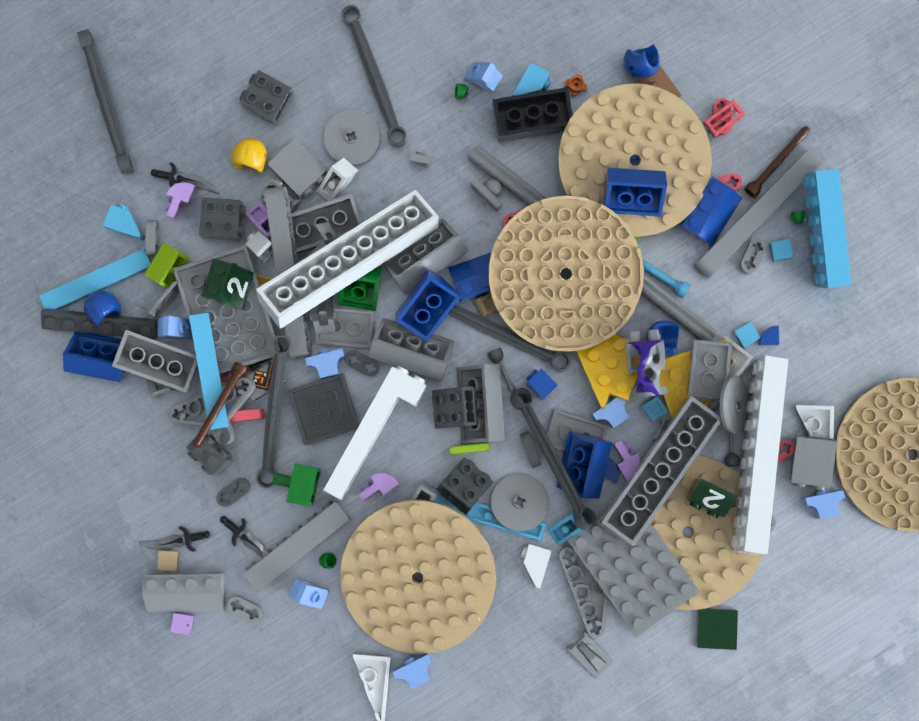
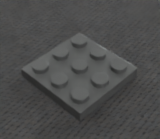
[288,373,359,445]

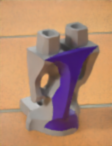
[626,329,668,397]

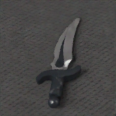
[151,162,219,194]
[220,516,267,557]
[139,526,210,552]

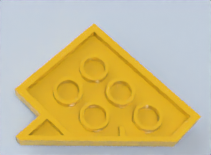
[576,335,639,410]
[654,338,733,418]

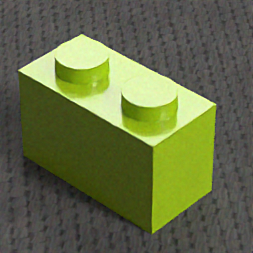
[144,243,189,289]

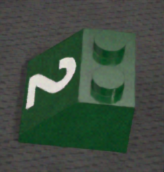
[201,258,254,309]
[686,479,738,519]

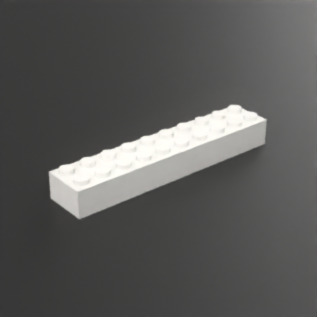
[256,190,439,329]
[731,356,788,555]

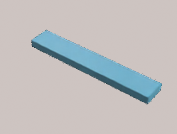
[39,249,151,310]
[189,313,229,431]
[433,493,547,542]

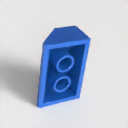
[604,168,667,216]
[680,176,742,247]
[448,252,491,303]
[395,268,461,341]
[63,332,125,382]
[556,431,612,499]

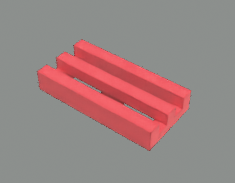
[703,99,745,138]

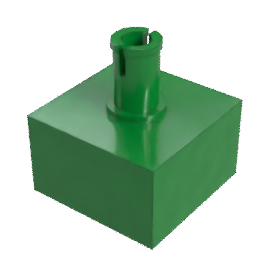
[272,463,321,507]

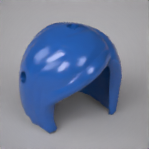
[624,44,660,79]
[84,290,121,326]
[645,321,679,357]

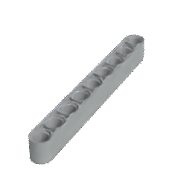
[694,146,825,278]
[265,186,312,359]

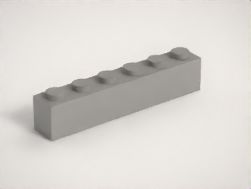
[243,501,351,593]

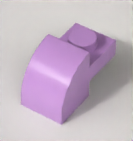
[165,182,196,218]
[245,201,271,240]
[612,440,640,481]
[359,473,400,501]

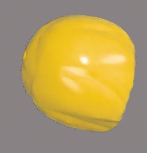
[231,138,267,173]

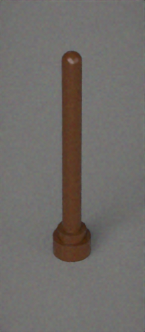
[744,126,810,198]
[193,362,249,447]

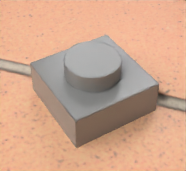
[410,151,430,168]

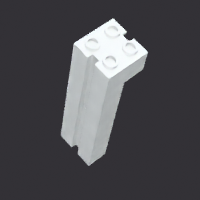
[324,366,427,500]

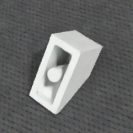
[316,158,358,201]
[245,231,273,262]
[521,543,551,588]

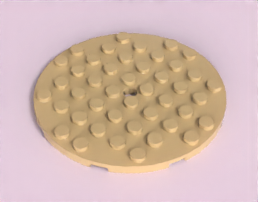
[558,83,712,237]
[488,196,644,351]
[835,378,919,532]
[650,455,762,610]
[340,499,496,654]

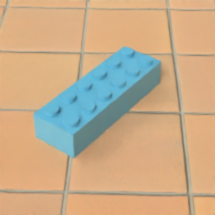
[804,169,851,288]

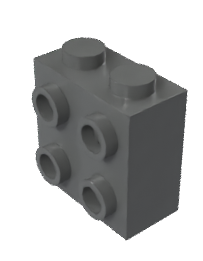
[239,70,293,125]
[199,197,246,241]
[432,387,477,429]
[186,434,233,475]
[437,457,494,515]

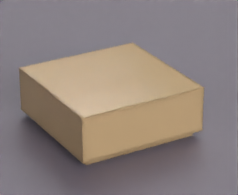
[474,292,498,318]
[157,550,179,571]

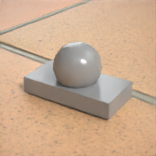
[470,178,503,212]

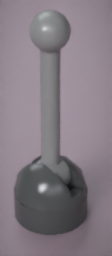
[487,347,516,392]
[725,433,740,467]

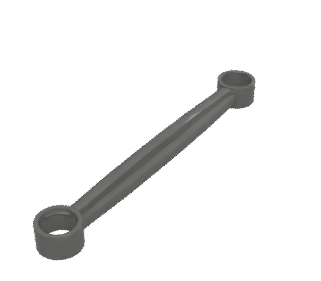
[341,5,407,147]
[77,29,133,174]
[448,305,570,372]
[256,334,291,488]
[510,388,596,530]

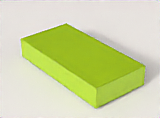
[450,443,489,455]

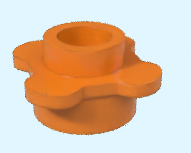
[565,74,587,96]

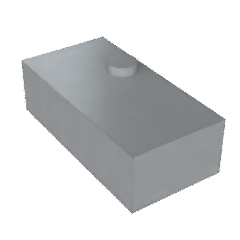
[291,193,362,253]

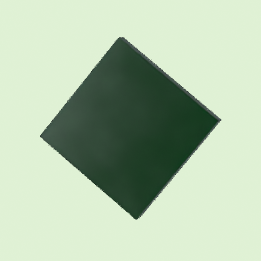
[697,608,738,650]

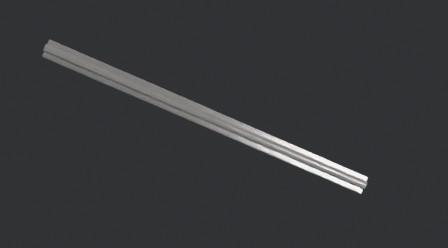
[468,144,718,341]

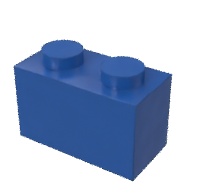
[526,369,558,401]

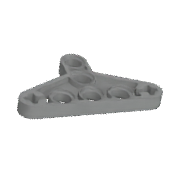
[169,377,256,445]
[559,547,608,638]

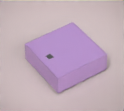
[170,612,194,635]

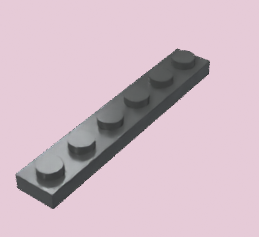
[41,308,157,340]

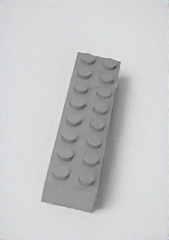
[598,396,722,547]

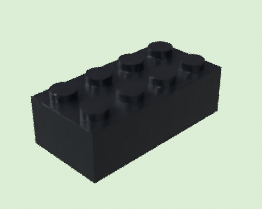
[492,87,573,142]

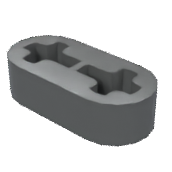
[345,350,380,377]
[520,431,542,468]
[216,478,251,507]

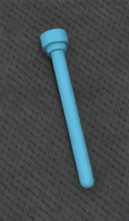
[643,260,691,298]

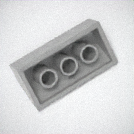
[383,219,468,295]
[368,318,455,381]
[112,330,198,393]
[457,364,505,444]
[142,572,225,613]

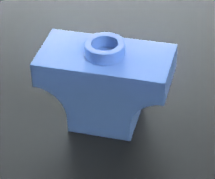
[464,62,503,91]
[158,316,193,339]
[305,349,345,379]
[591,398,629,429]
[801,489,845,519]
[288,578,329,609]
[393,654,432,689]

